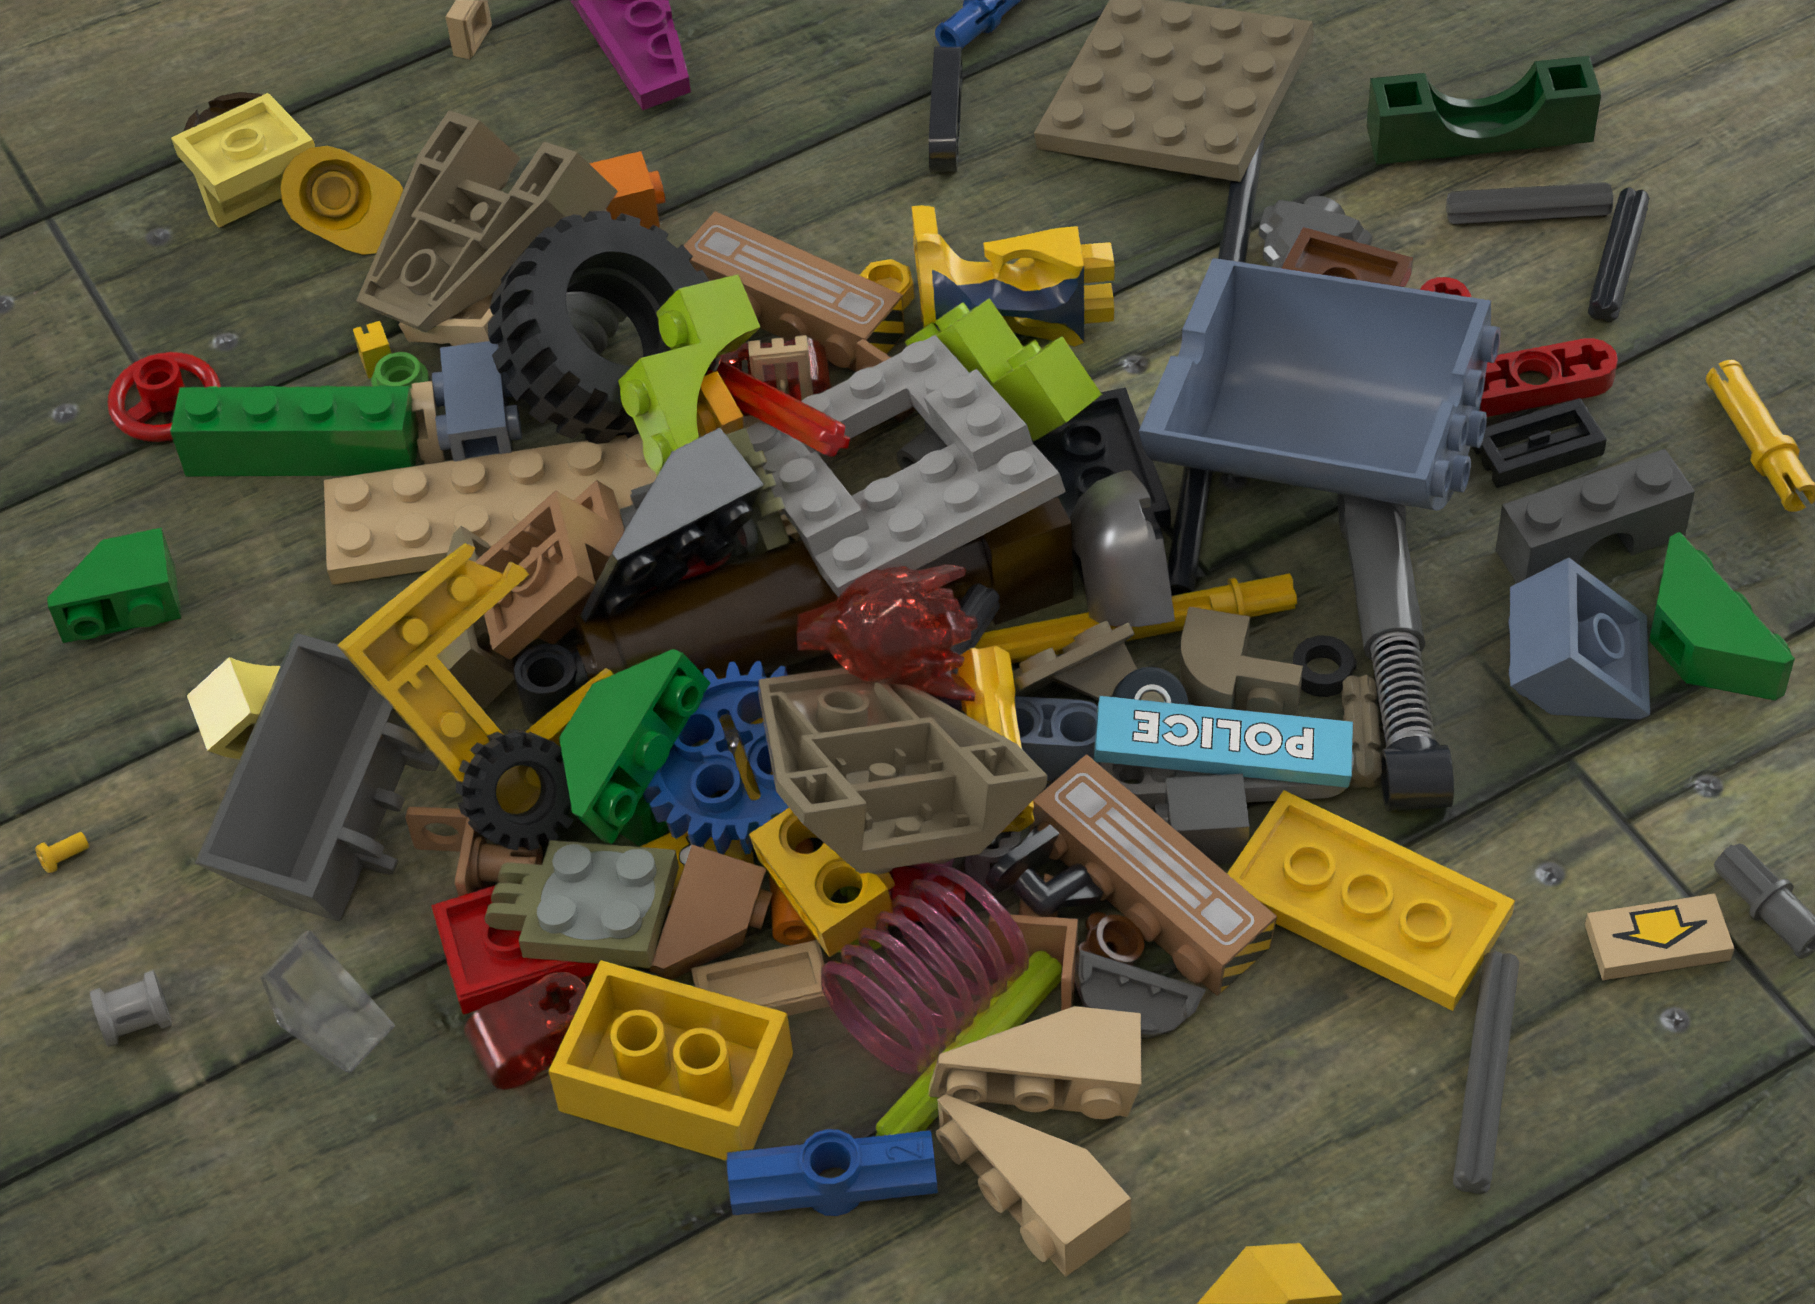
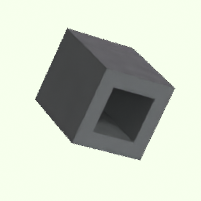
[1154,773,1249,864]

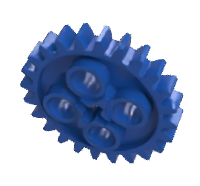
[643,661,789,855]

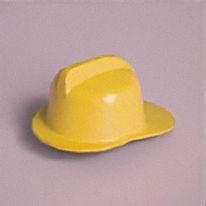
[280,146,404,255]

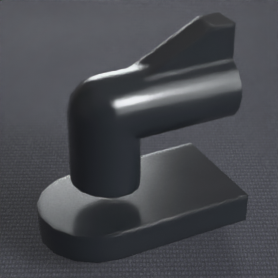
[985,825,1104,916]

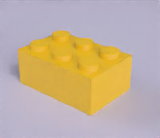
[549,960,793,1161]

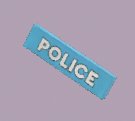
[1094,696,1353,788]

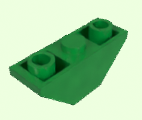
[1649,532,1795,701]
[559,649,710,845]

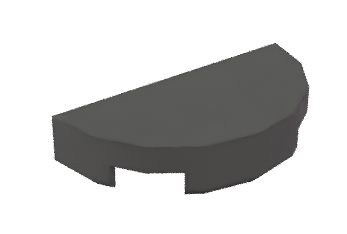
[1074,950,1206,1039]

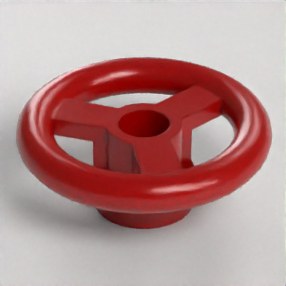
[107,352,221,442]

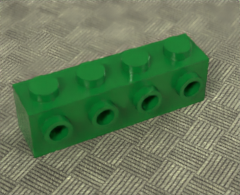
[170,385,419,477]

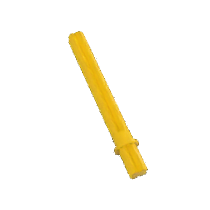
[975,573,1297,663]

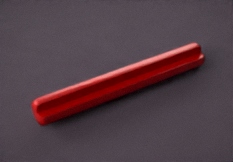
[707,362,850,457]

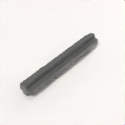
[1453,951,1520,1194]

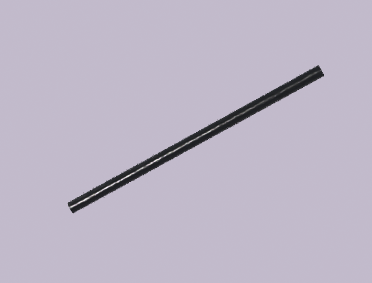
[1168,133,1266,596]

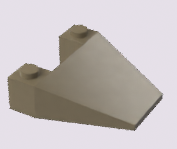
[356,110,618,332]

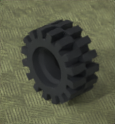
[456,729,574,851]

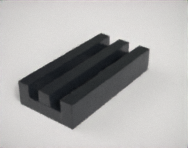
[1472,398,1607,488]

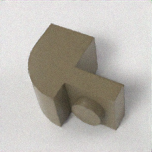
[1180,607,1303,716]

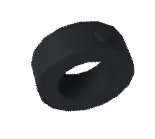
[1293,635,1357,697]

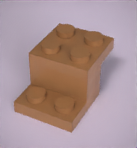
[475,480,625,660]

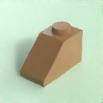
[650,845,773,980]

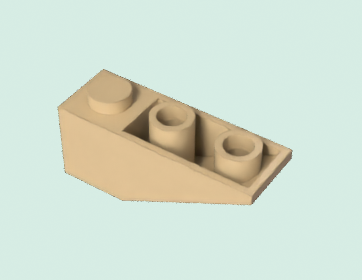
[928,1006,1141,1119]
[936,1094,1131,1277]

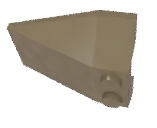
[758,664,1047,874]

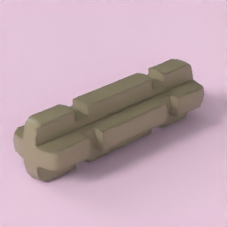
[1342,675,1382,788]

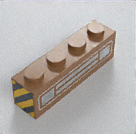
[684,211,905,372]
[1030,754,1277,996]

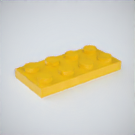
[1227,790,1515,1011]

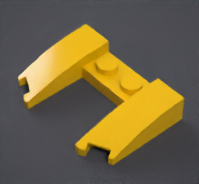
[337,543,614,814]

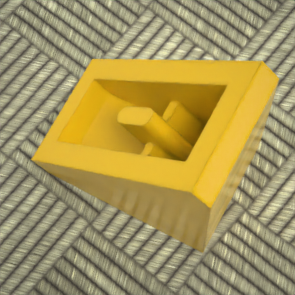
[1197,1243,1342,1304]

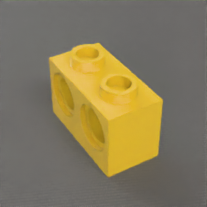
[749,808,895,957]

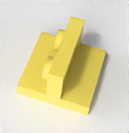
[171,93,315,228]

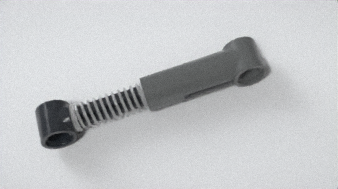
[1337,493,1454,811]

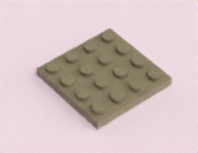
[1034,0,1314,182]

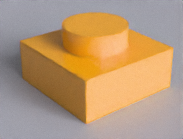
[697,371,744,436]

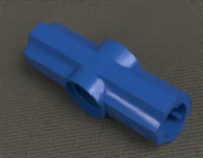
[727,1129,938,1216]

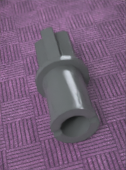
[1714,843,1815,959]

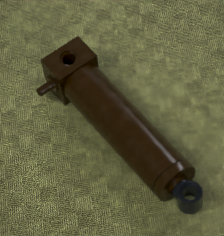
[514,497,1073,725]

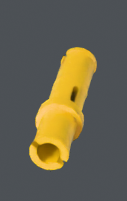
[1706,360,1815,512]

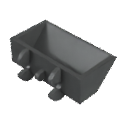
[195,633,440,922]

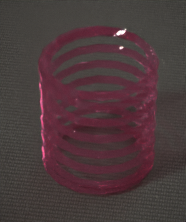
[821,864,1029,1074]

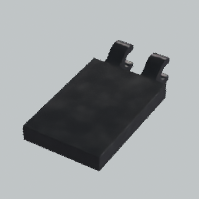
[1032,387,1171,583]

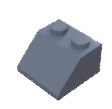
[1508,557,1650,719]

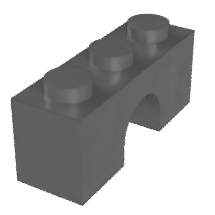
[1495,449,1695,583]

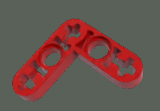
[1420,277,1618,417]

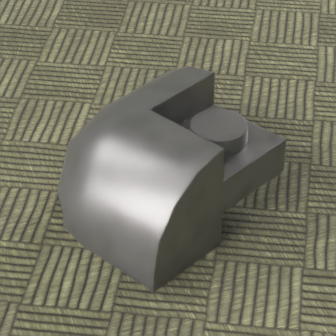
[1069,470,1175,627]

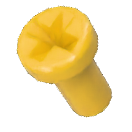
[35,831,89,873]

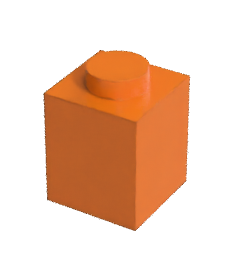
[589,151,666,229]

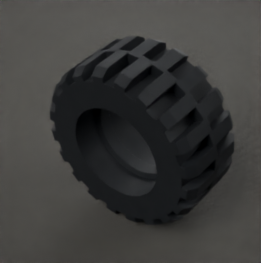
[488,211,717,444]

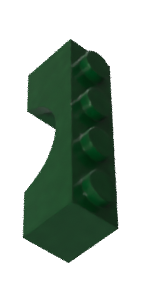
[1366,56,1601,165]

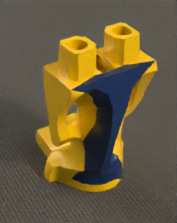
[912,205,1115,347]

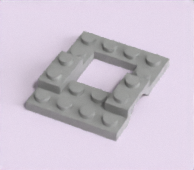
[747,335,1066,606]

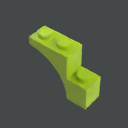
[618,274,760,476]
[905,298,1102,441]

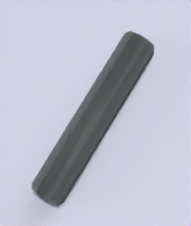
[1446,182,1614,225]

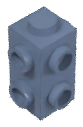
[432,341,522,462]

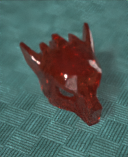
[797,565,978,702]

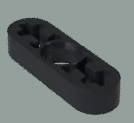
[929,46,963,172]

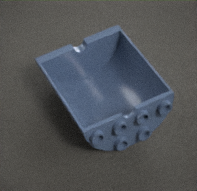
[1139,258,1501,511]

